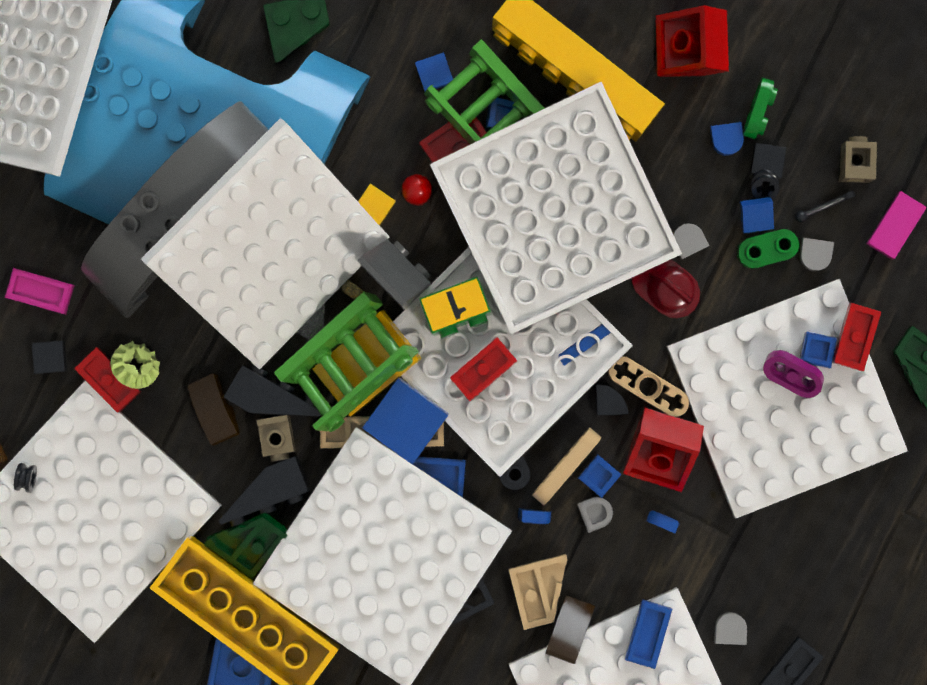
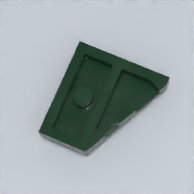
[263,0,330,65]
[892,326,927,410]
[204,512,288,579]

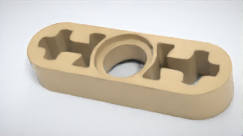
[608,356,689,417]
[532,427,602,505]

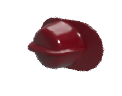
[632,259,700,318]

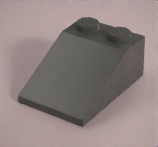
[357,239,431,310]

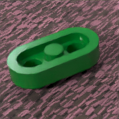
[743,77,778,139]
[737,229,799,269]

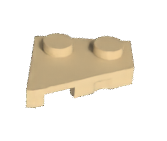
[508,554,567,630]

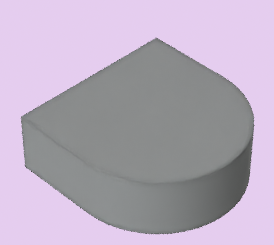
[673,223,709,260]
[799,238,834,271]
[577,497,613,533]
[714,612,747,645]

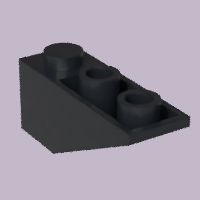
[224,363,322,416]
[219,456,311,527]

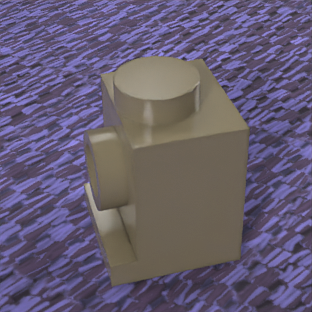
[839,136,877,183]
[256,415,296,462]

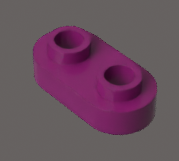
[763,350,824,398]

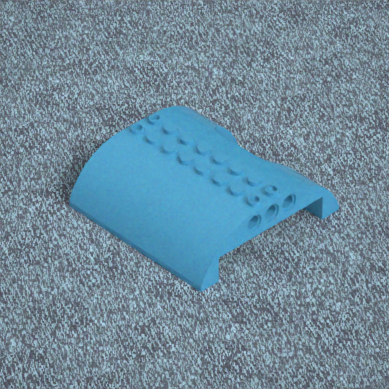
[44,0,370,224]

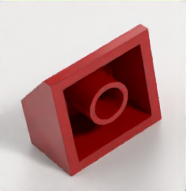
[656,5,729,77]
[623,408,704,492]

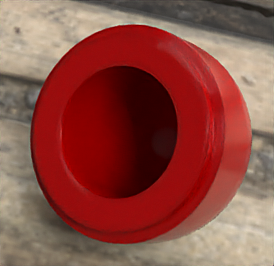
[401,174,432,206]

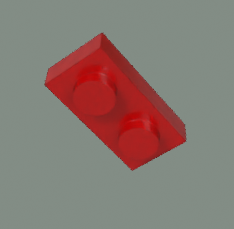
[832,303,881,372]
[450,337,518,402]
[74,347,141,413]

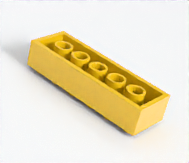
[492,0,665,142]
[150,536,341,685]

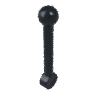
[795,190,856,223]

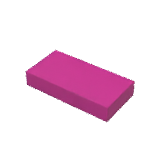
[866,191,927,260]
[5,268,74,315]

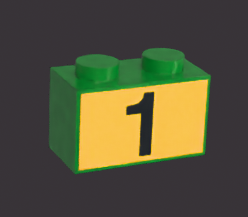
[419,276,492,339]

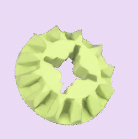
[110,341,160,389]

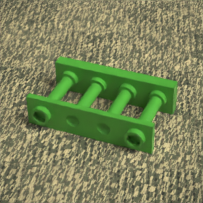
[424,39,545,145]
[274,292,419,432]

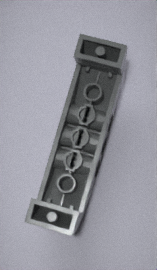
[81,101,268,318]

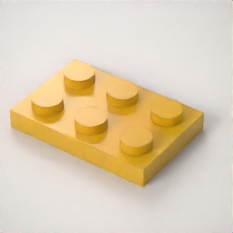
[312,310,422,417]

